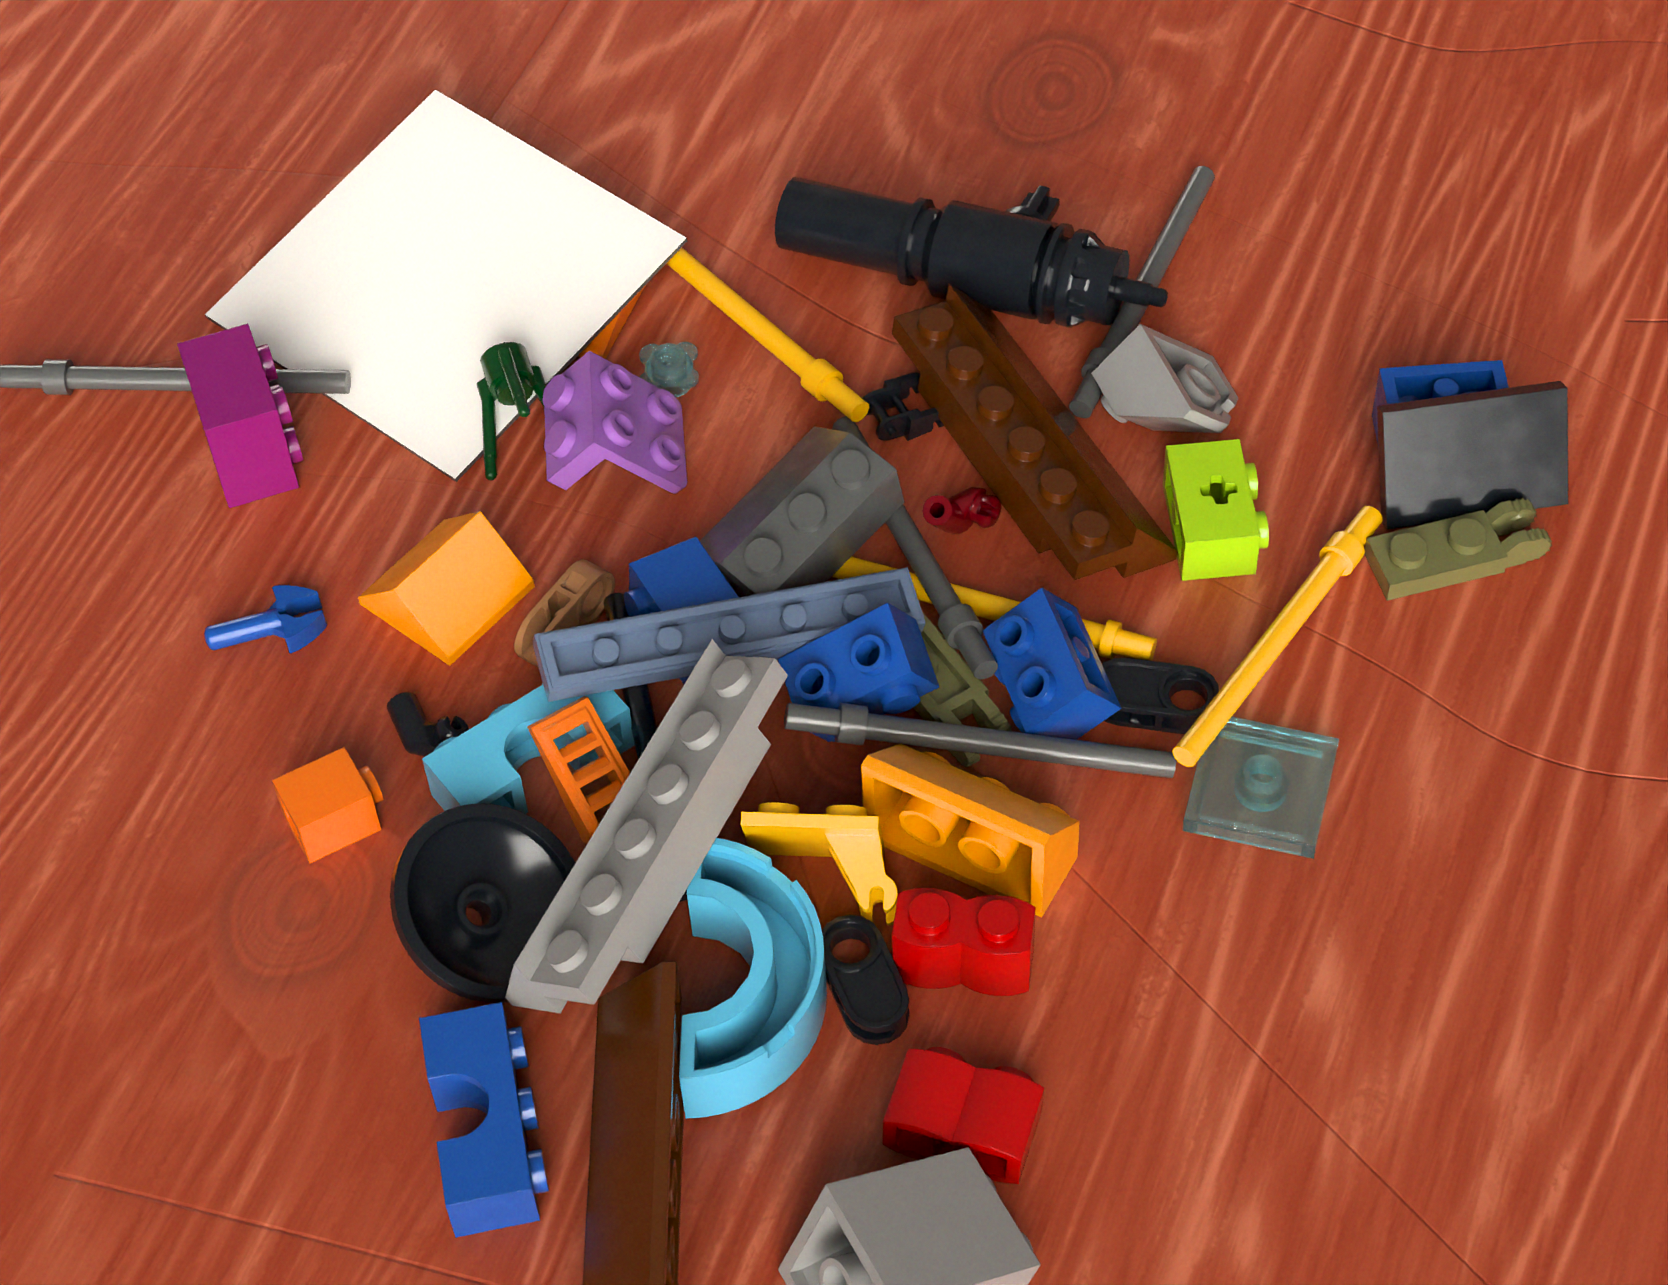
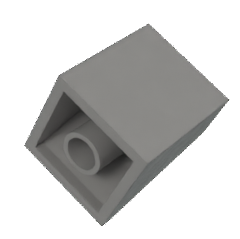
[778,1147,1041,1285]

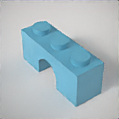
[422,683,635,814]

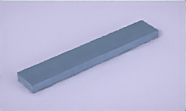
[533,567,926,702]

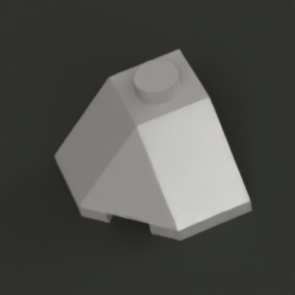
[1091,324,1238,433]

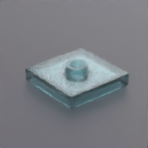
[1183,717,1339,859]

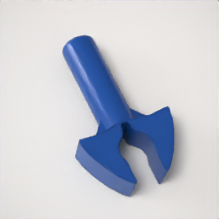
[204,585,327,653]

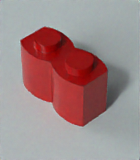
[892,888,1036,996]
[882,1047,1044,1184]

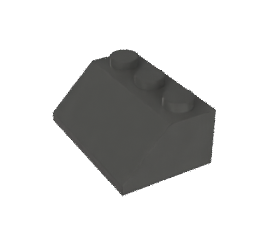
[700,426,905,597]

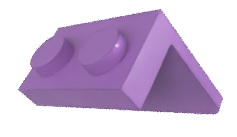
[543,350,687,494]

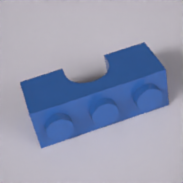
[419,1002,549,1238]

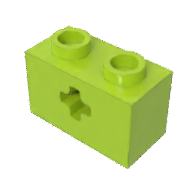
[1163,439,1269,581]

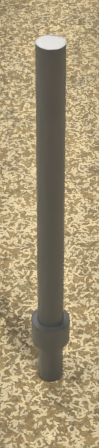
[1069,166,1215,418]
[0,359,351,395]
[832,417,998,679]
[784,703,1176,778]

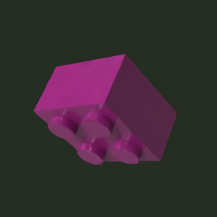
[177,323,304,508]

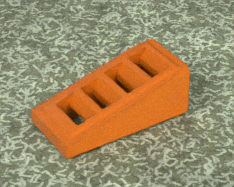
[527,696,630,844]

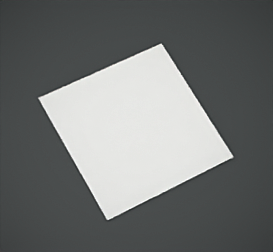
[205,90,687,482]

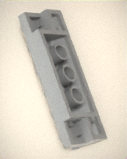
[505,639,788,1013]

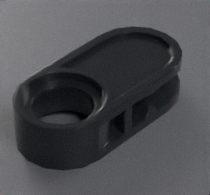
[1102,658,1219,734]
[822,915,910,1045]

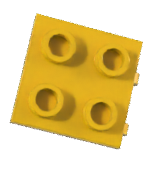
[741,802,898,926]

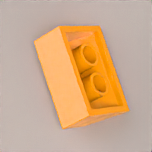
[861,744,1080,918]

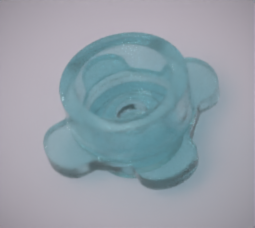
[639,342,699,397]

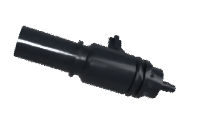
[775,177,1168,328]

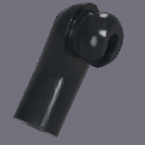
[387,692,469,757]

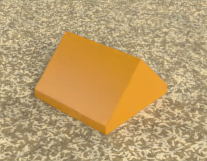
[358,511,535,666]

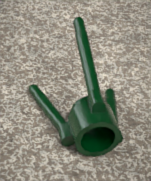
[476,342,547,481]

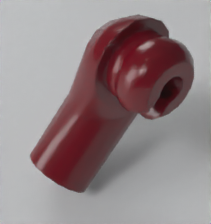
[922,487,1002,534]

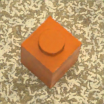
[272,747,384,863]

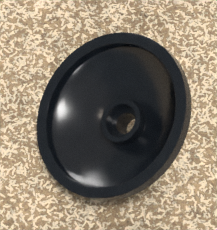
[390,803,576,1003]

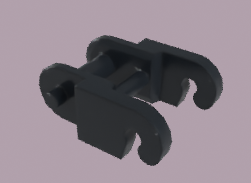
[863,372,944,441]

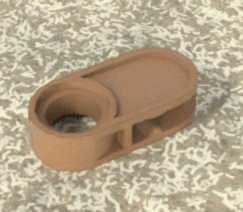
[514,559,615,668]

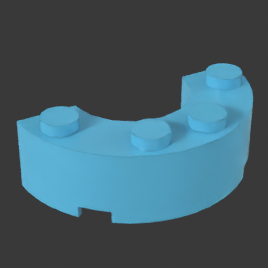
[679,838,827,1119]

